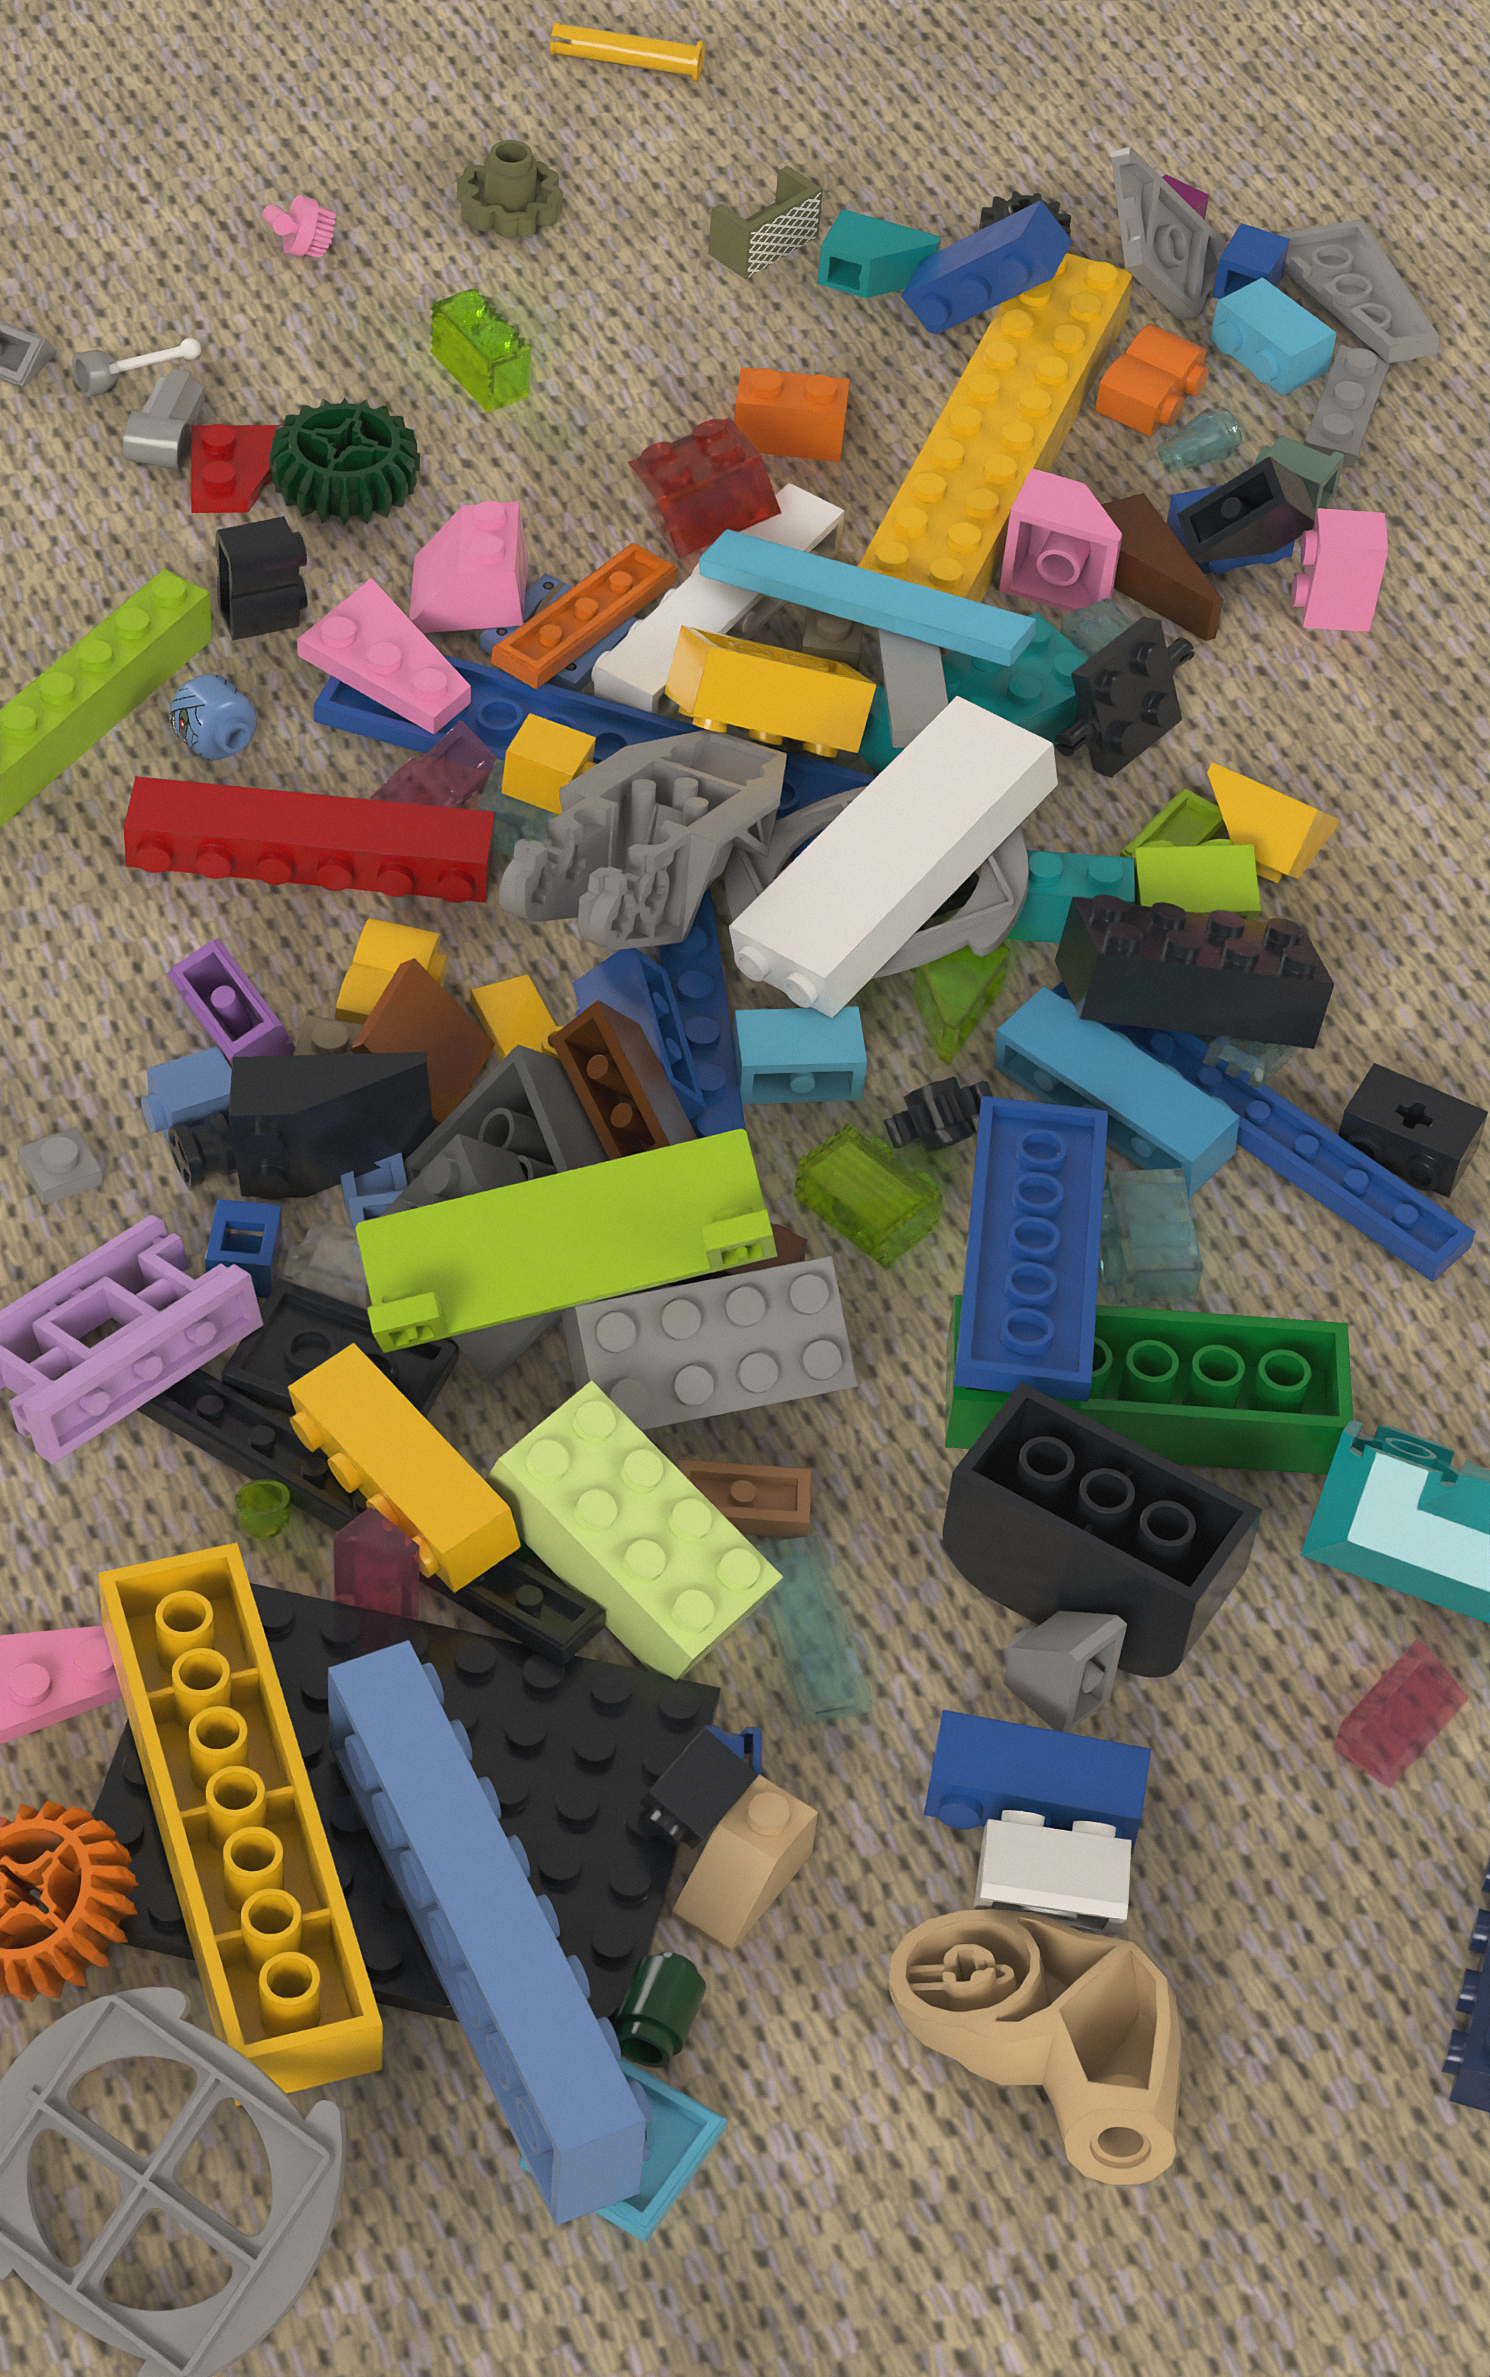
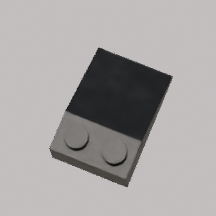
[228,1052,435,1200]

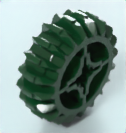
[269,397,420,526]

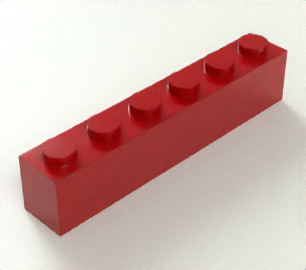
[123,776,495,903]

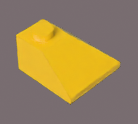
[1207,762,1341,883]

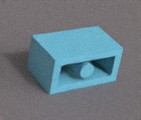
[1210,277,1337,396]
[732,1006,867,1104]

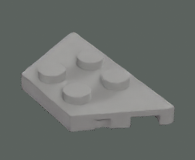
[1111,146,1228,320]

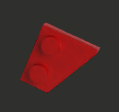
[191,424,283,513]

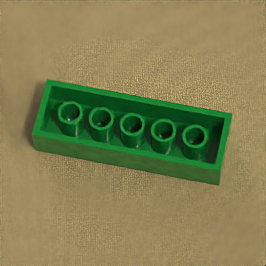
[945,1295,1353,1475]

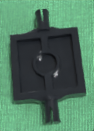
[1054,617,1195,778]

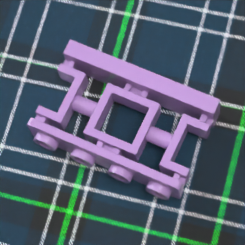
[0,1214,263,1465]

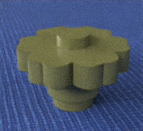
[457,140,563,237]

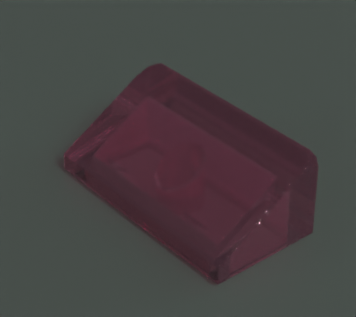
[333,1507,420,1620]
[1333,1639,1468,1789]

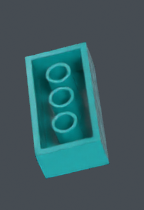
[858,611,1088,774]

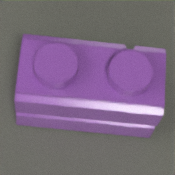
[167,939,295,1067]

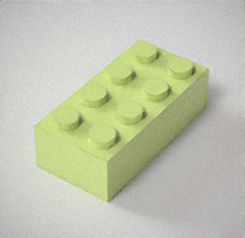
[485,1380,783,1681]

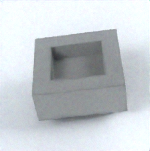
[17,1127,103,1205]

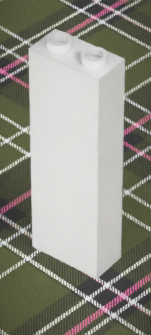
[729,696,1058,1018]

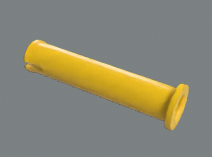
[550,22,705,82]

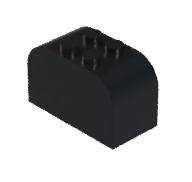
[942,1382,1262,1678]

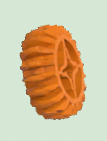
[0,1800,140,2003]

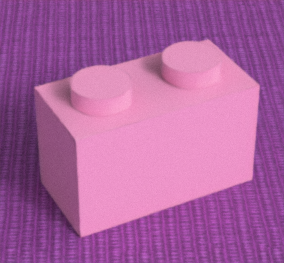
[1291,508,1389,632]

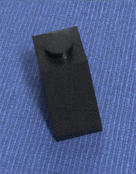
[1177,456,1316,563]

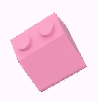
[999,468,1122,622]
[409,501,528,633]

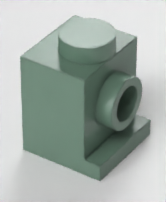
[1254,435,1345,514]

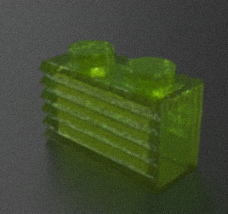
[430,288,532,413]
[794,1123,943,1268]

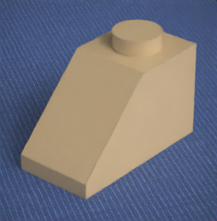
[671,1774,818,1953]

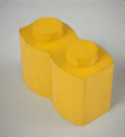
[335,918,449,1025]

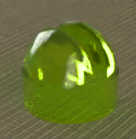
[235,1479,292,1539]

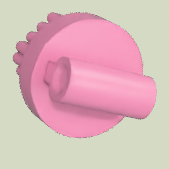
[262,195,336,257]

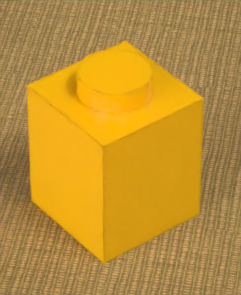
[501,713,597,815]

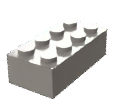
[561,1256,858,1430]

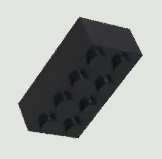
[1055,895,1334,1049]

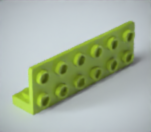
[355,1129,777,1353]

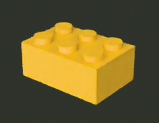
[664,625,876,758]

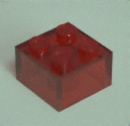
[628,417,782,558]

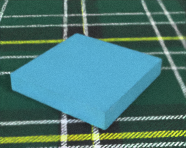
[520,2057,727,2243]

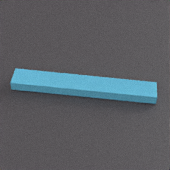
[699,529,1036,667]

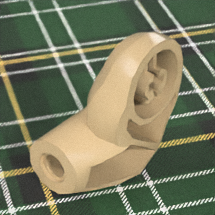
[888,1909,1182,2185]

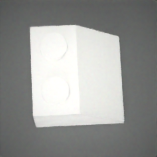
[973,1810,1131,1933]

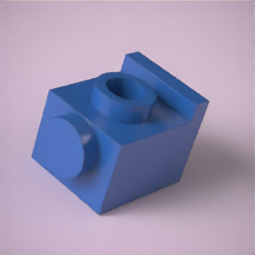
[205,1199,283,1298]

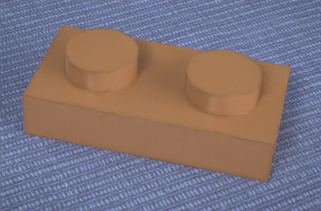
[677,1459,812,1539]

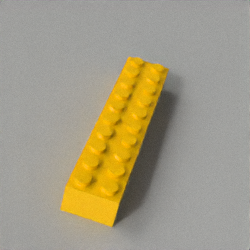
[857,253,1134,603]

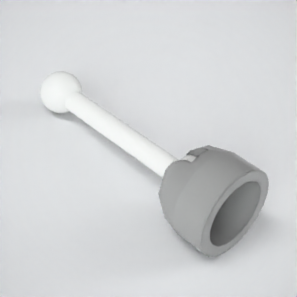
[72,338,201,397]

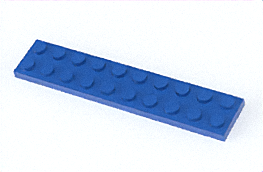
[314,654,877,859]

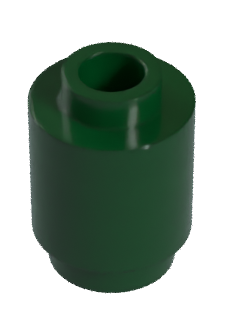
[613,1952,707,2068]

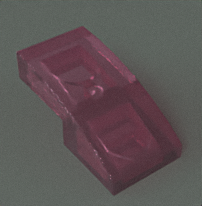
[370,720,504,808]

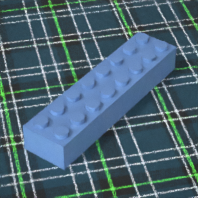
[328,1640,652,2226]

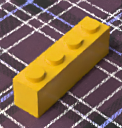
[287,1343,521,1593]

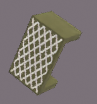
[708,166,823,279]

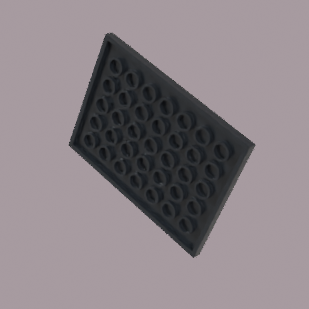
[92,1583,721,2057]

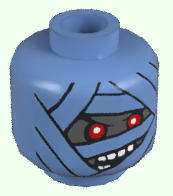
[169,674,257,761]

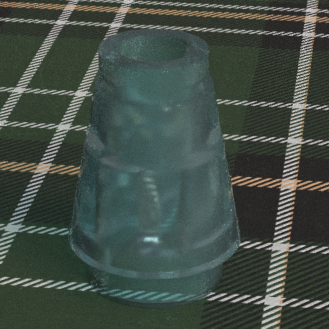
[1157,407,1242,474]

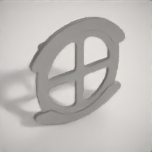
[725,785,1029,979]
[0,1987,347,2377]

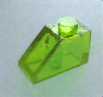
[909,921,1011,1065]

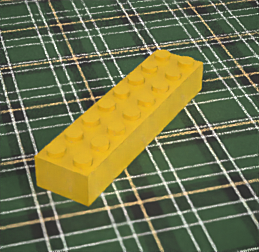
[98,1542,383,2106]

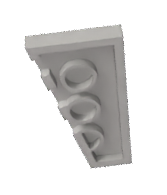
[1277,219,1440,363]

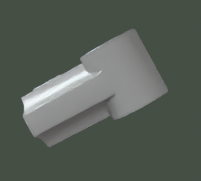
[123,369,205,470]

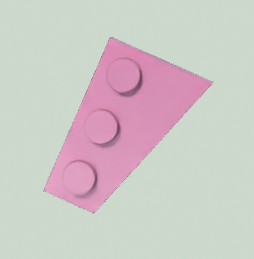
[297,578,471,735]
[0,1626,123,1744]

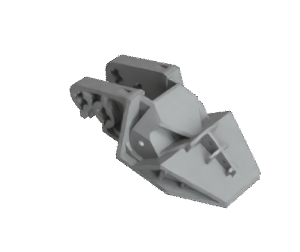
[499,729,787,950]

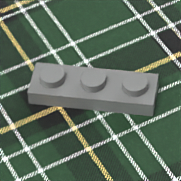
[1303,344,1390,469]

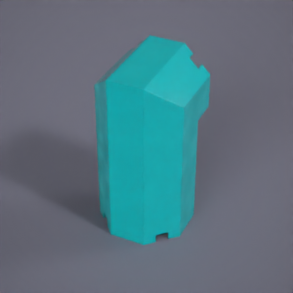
[1300,1420,1490,1624]

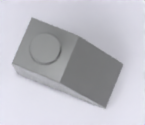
[1003,1611,1127,1733]

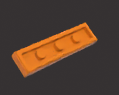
[491,543,678,690]

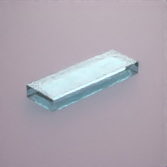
[754,1535,872,1726]

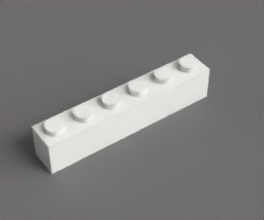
[591,483,845,717]

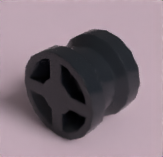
[168,1112,237,1188]

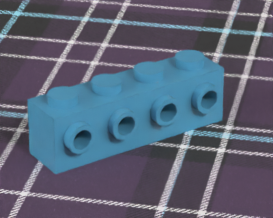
[994,986,1240,1200]

